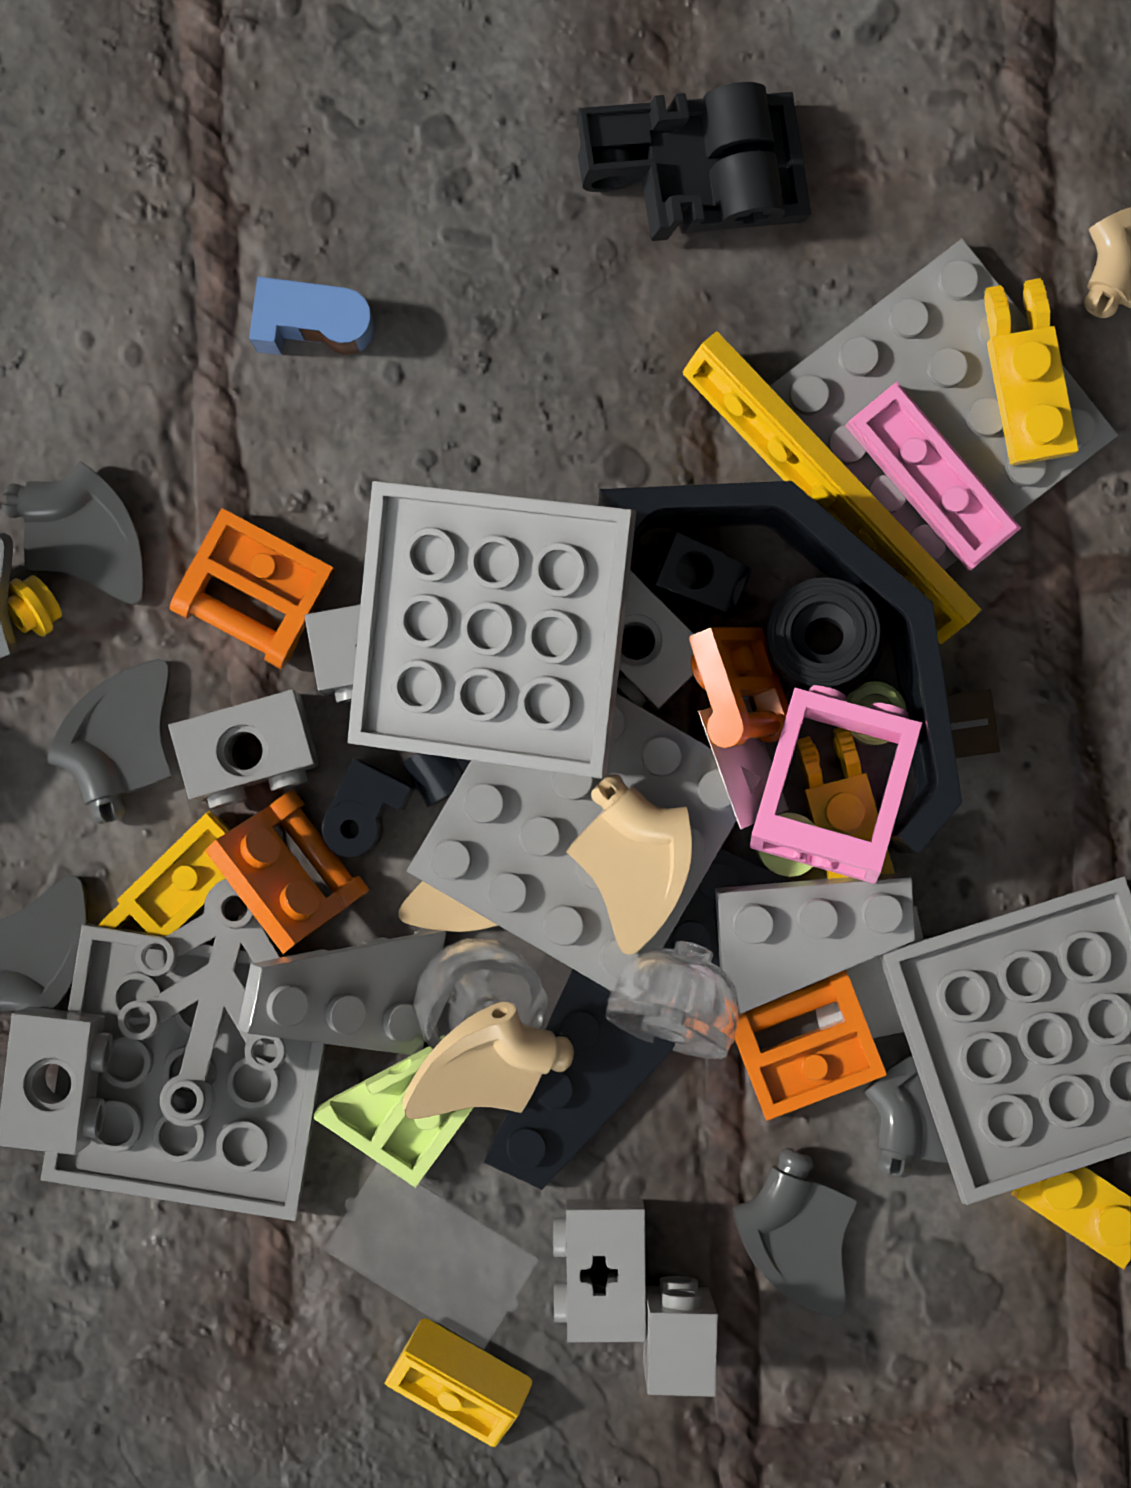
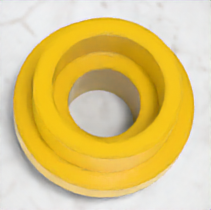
[8,575,62,637]

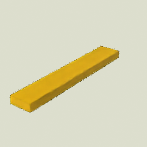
[682,331,982,645]

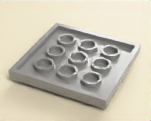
[770,239,1118,570]
[347,481,637,779]
[406,693,761,1002]
[879,876,1131,1205]
[40,923,326,1221]

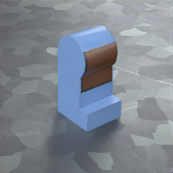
[249,276,375,355]

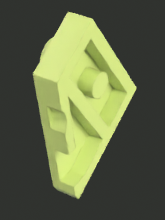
[314,1042,474,1188]

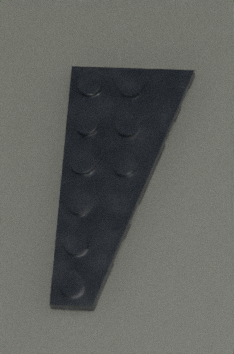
[484,848,793,1190]

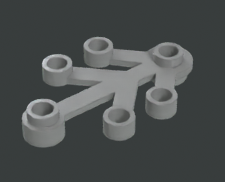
[118,879,287,1127]

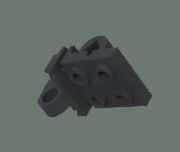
[576,82,812,241]

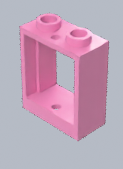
[750,685,922,884]

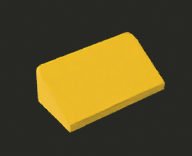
[384,1318,532,1448]

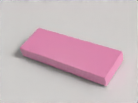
[845,381,1021,572]

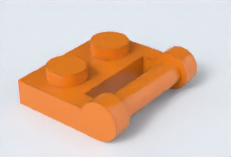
[170,508,336,669]
[688,627,789,748]
[205,789,370,954]
[727,970,887,1121]

